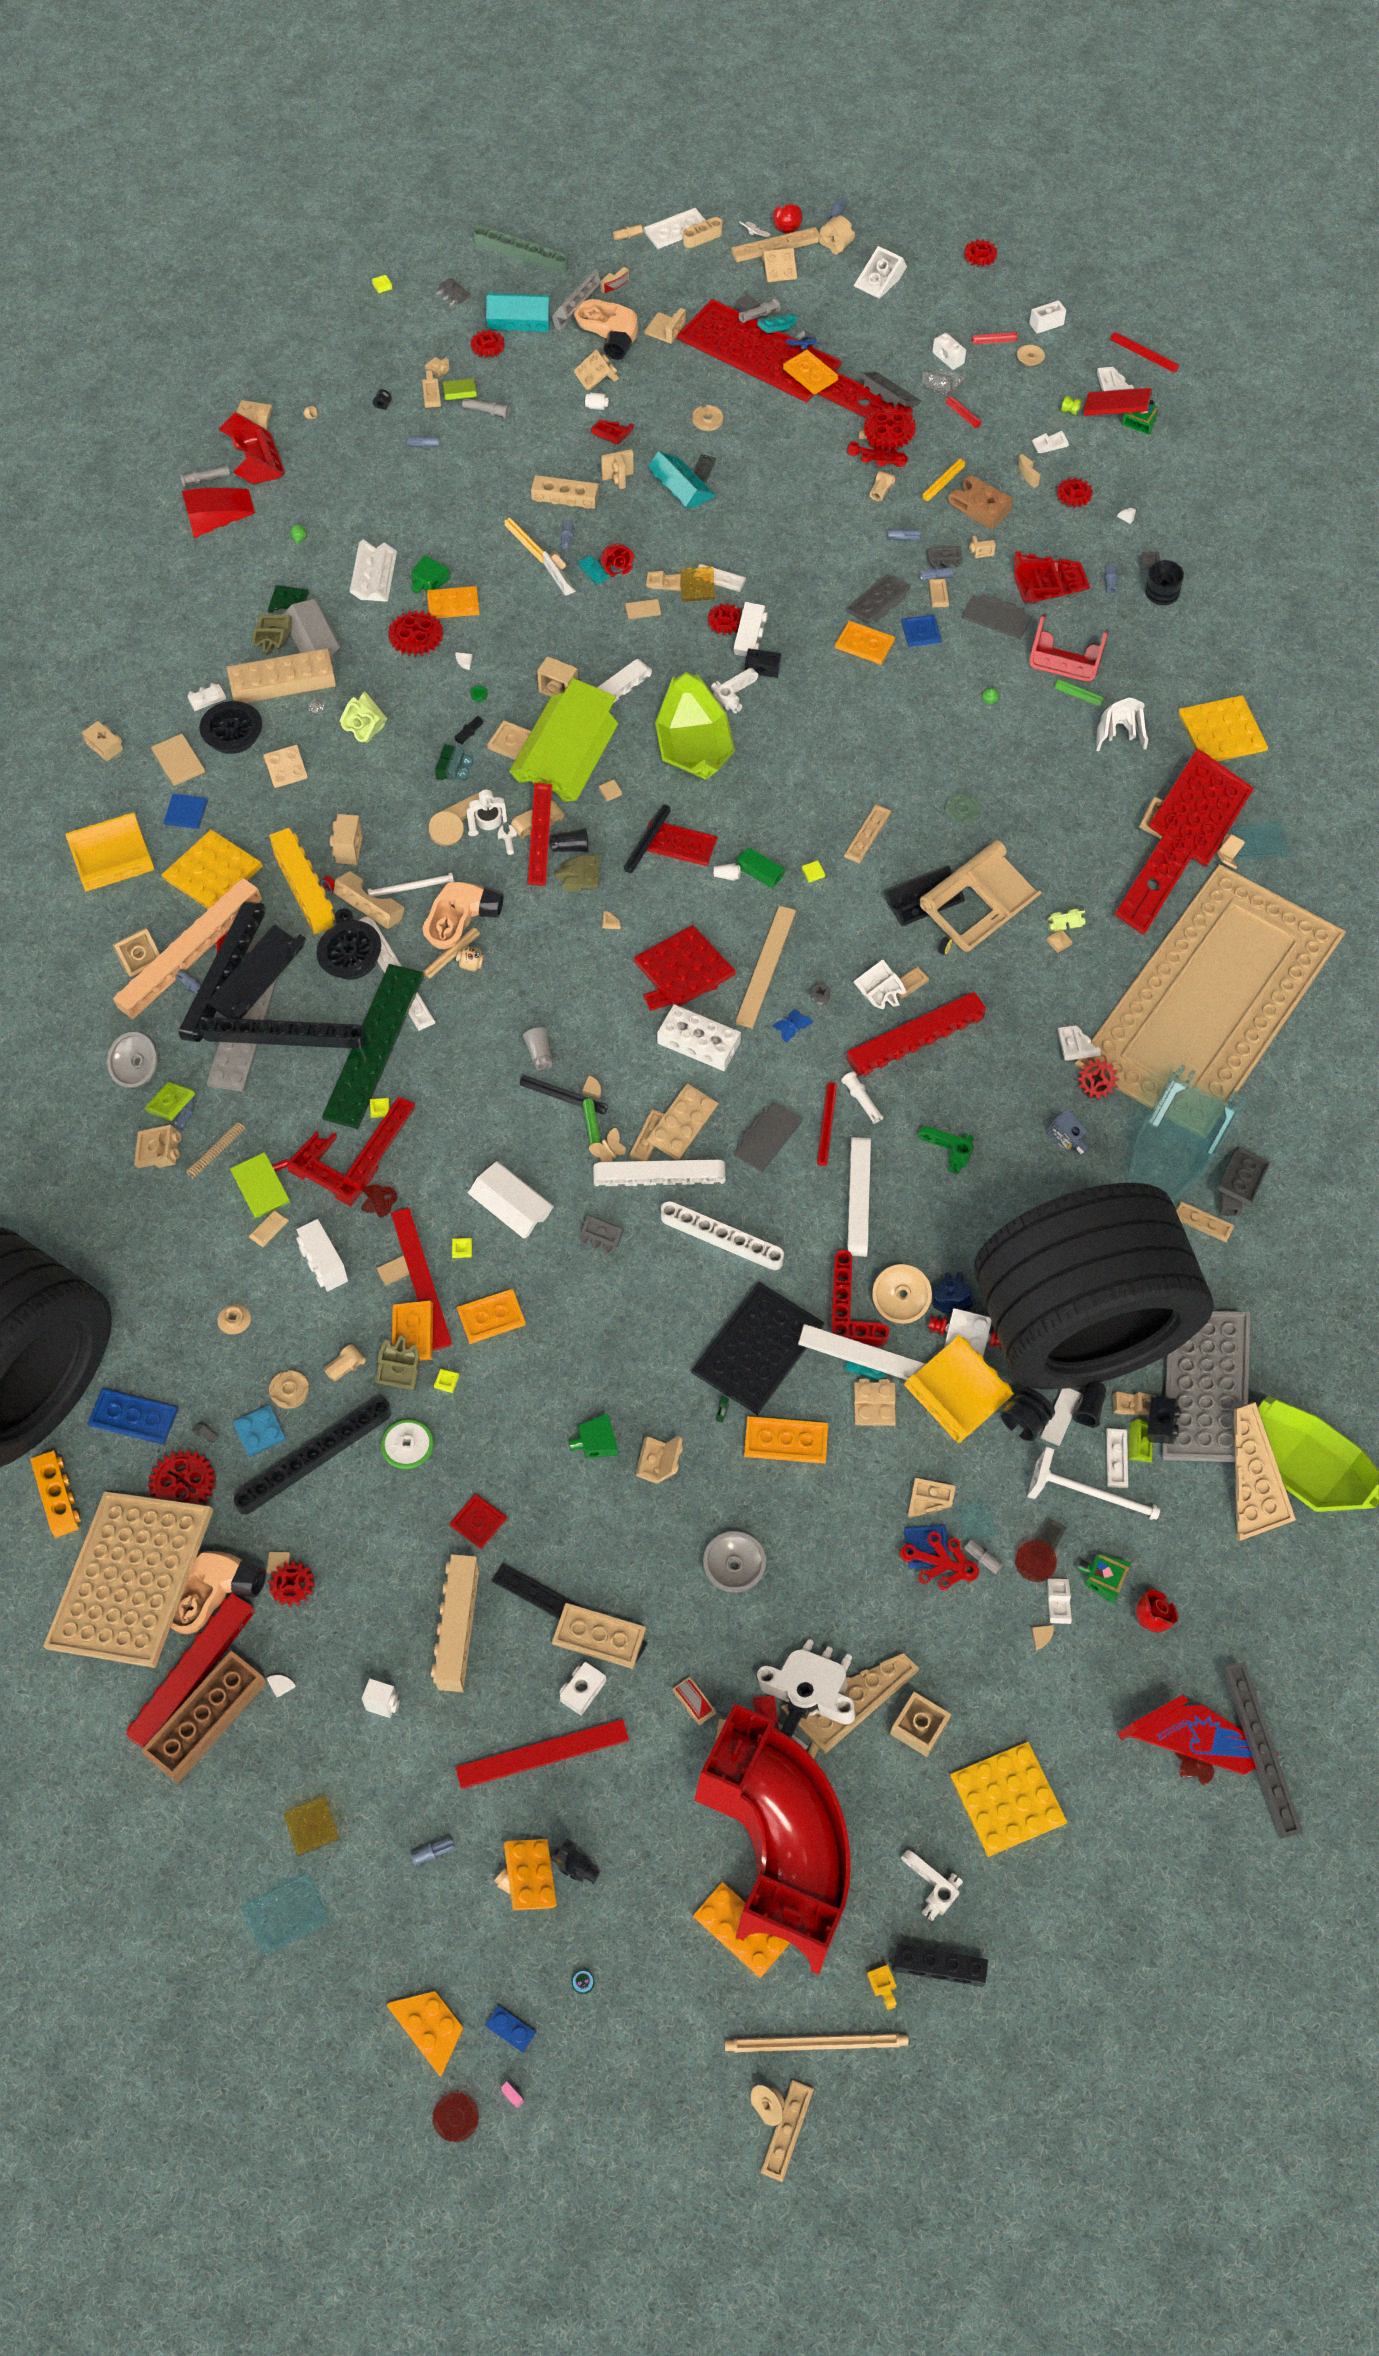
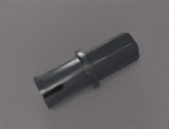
[454,716,483,745]

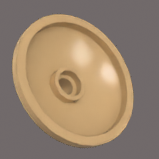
[873,1264,932,1324]

